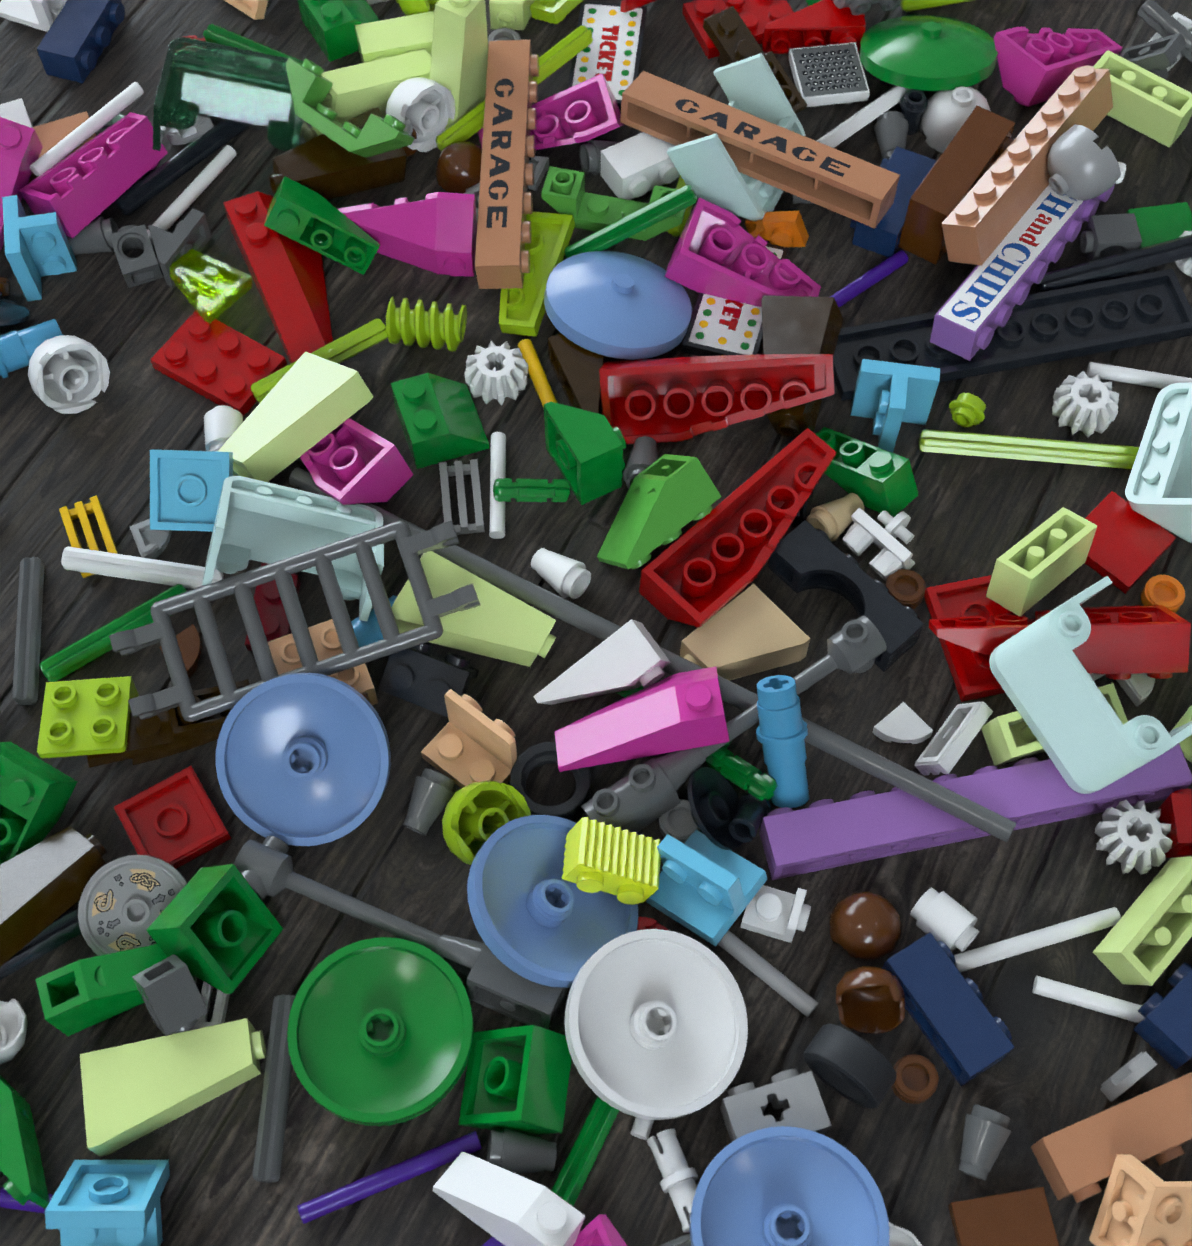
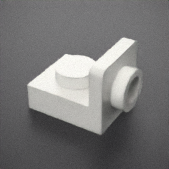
[740,885,811,943]

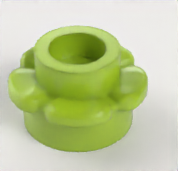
[949,393,986,427]

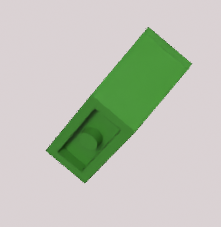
[286,58,415,158]
[541,166,686,241]

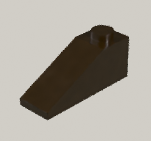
[548,333,608,414]

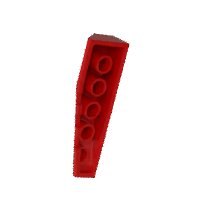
[223,191,333,363]
[599,354,835,444]
[639,428,837,628]
[929,605,1191,680]

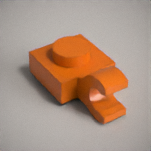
[745,211,809,248]

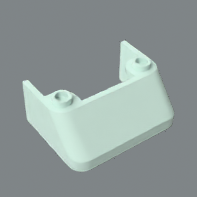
[666,53,806,221]
[1125,383,1192,543]
[202,476,384,621]
[989,575,1192,794]

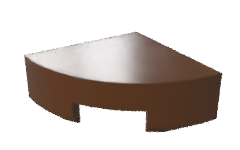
[159,624,202,678]

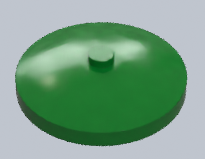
[860,15,998,91]
[287,937,474,1126]

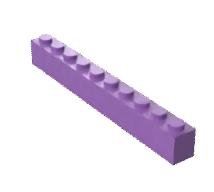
[759,743,1192,880]

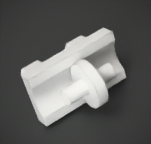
[842,507,915,581]

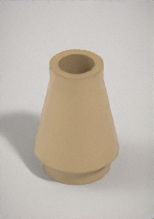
[806,493,864,541]

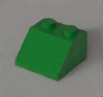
[298,0,380,62]
[391,373,490,469]
[544,402,626,505]
[146,864,283,994]
[458,1025,572,1135]

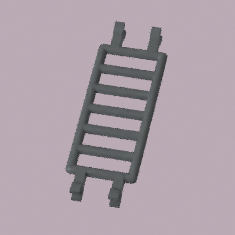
[109,520,480,722]

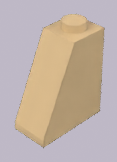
[680,583,810,681]

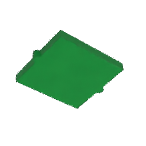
[1126,202,1192,248]

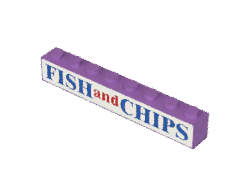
[930,184,1115,361]

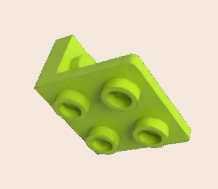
[37,676,139,758]

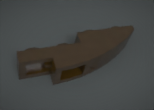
[703,6,807,114]
[86,679,250,768]

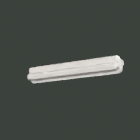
[61,546,224,589]

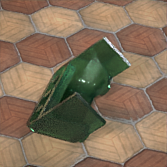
[153,37,305,151]

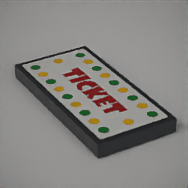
[568,1,647,112]
[682,244,789,356]

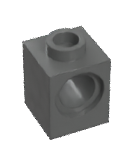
[1080,213,1142,262]
[109,224,163,288]
[132,954,208,1036]

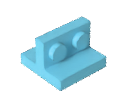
[2,195,77,301]
[850,359,940,453]
[150,449,233,532]
[646,830,767,947]
[45,1160,170,1246]

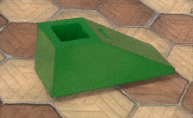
[264,176,380,275]
[816,427,919,517]
[36,944,195,1036]
[0,1075,50,1209]

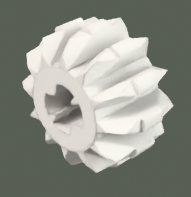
[464,340,528,406]
[1052,371,1119,438]
[1095,800,1173,875]

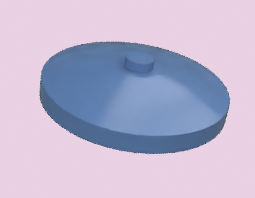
[544,251,692,360]
[216,673,391,846]
[467,815,638,988]
[690,1126,890,1246]

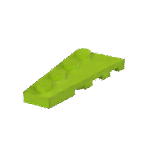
[499,212,575,337]

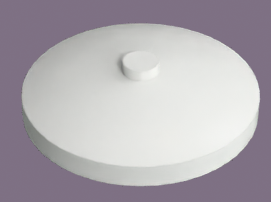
[565,929,748,1120]

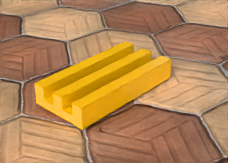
[59,495,118,578]

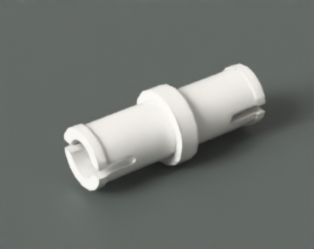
[647,1129,698,1233]

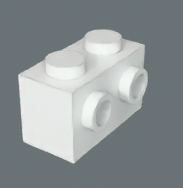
[601,132,680,200]

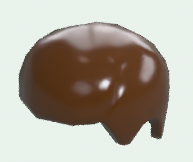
[435,142,482,194]
[829,892,902,960]
[835,966,905,1034]

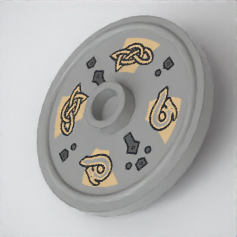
[78,855,187,956]

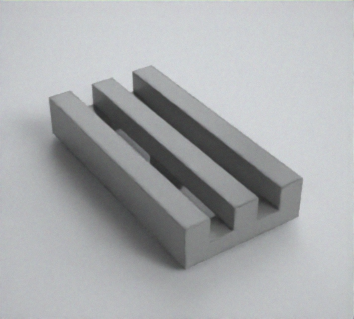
[439,459,485,535]

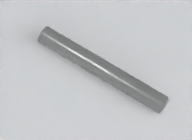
[718,930,819,1017]

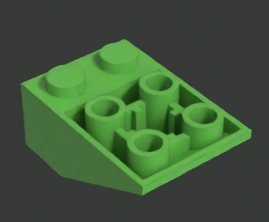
[597,454,722,570]

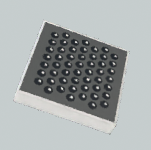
[788,42,870,107]

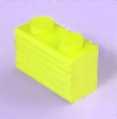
[561,817,661,905]

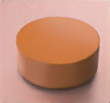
[1141,575,1185,613]

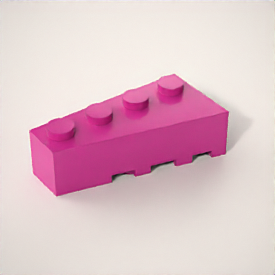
[19,112,168,238]

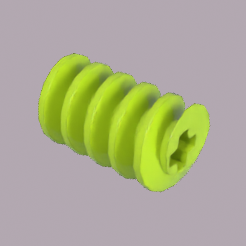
[386,297,467,352]

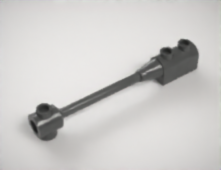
[581,615,887,833]
[234,836,568,1030]

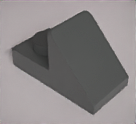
[1119,33,1187,80]
[148,208,212,288]

